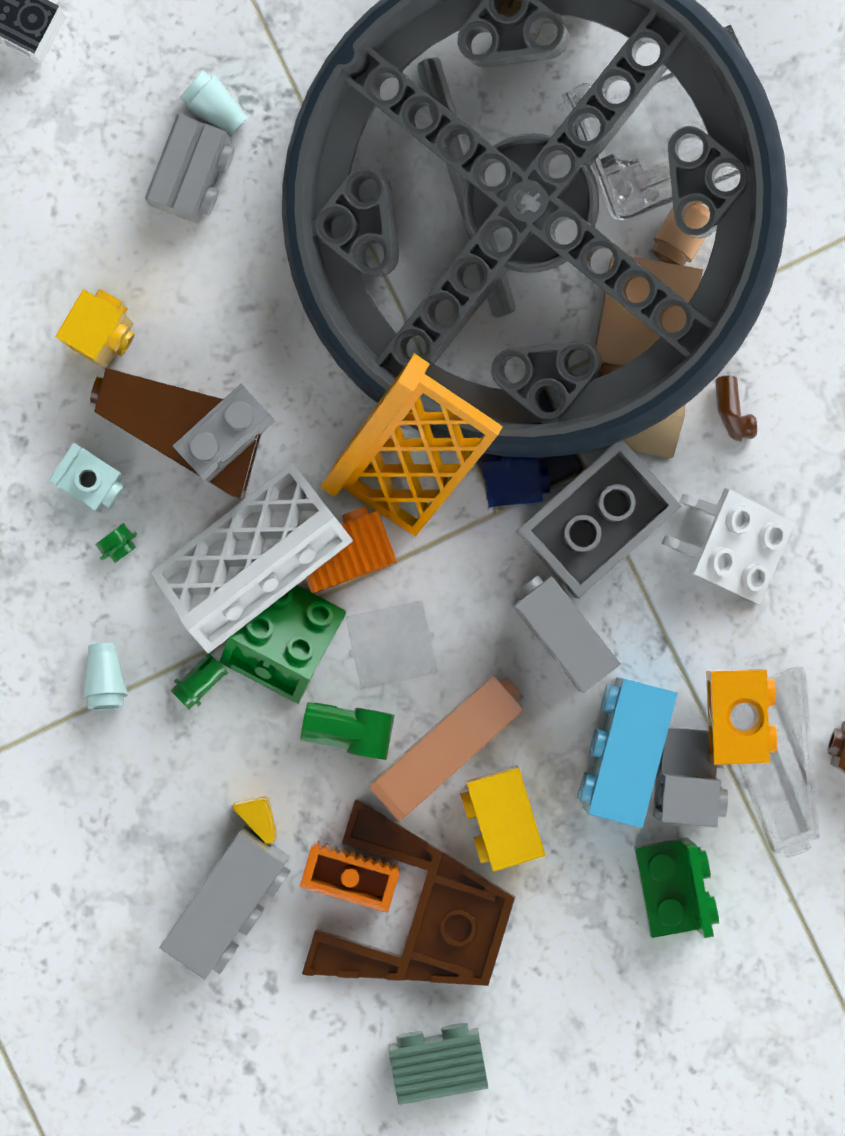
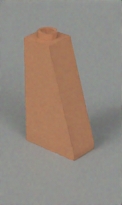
[369,675,524,822]

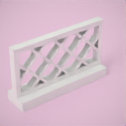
[150,462,353,653]

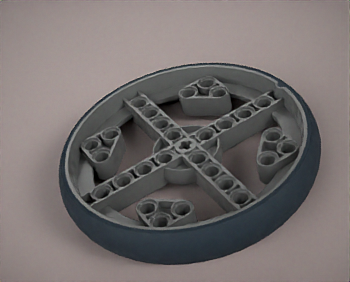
[282,0,788,458]

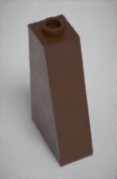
[90,368,261,500]

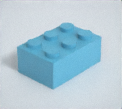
[577,677,678,828]

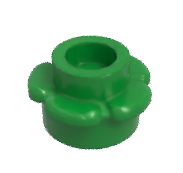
[95,523,137,563]

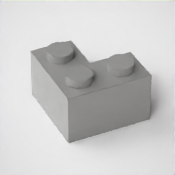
[653,727,728,827]

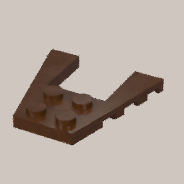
[302,799,516,986]

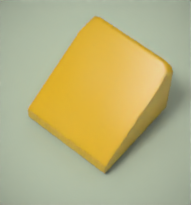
[231,796,278,845]

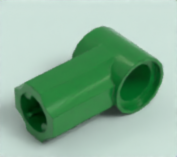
[300,702,395,760]

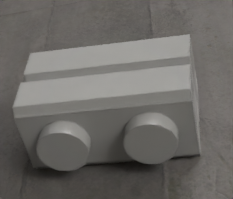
[145,114,235,223]
[173,383,275,483]

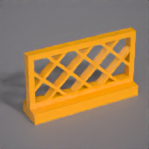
[320,353,503,537]

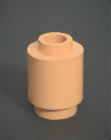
[651,204,710,266]

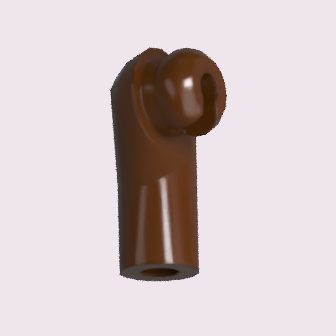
[715,375,757,442]

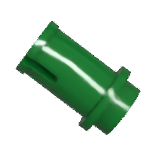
[170,653,229,710]

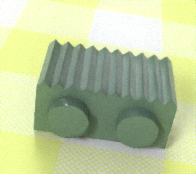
[389,1023,489,1105]

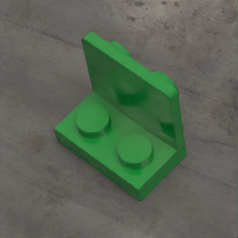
[219,585,346,704]
[634,837,719,938]

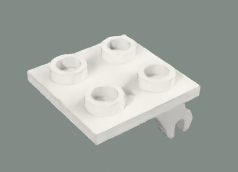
[662,488,795,605]

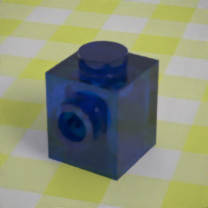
[483,456,550,510]

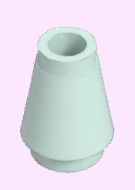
[180,70,248,137]
[83,643,128,711]

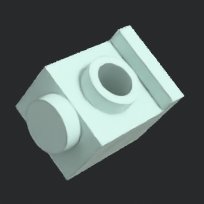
[49,442,125,512]

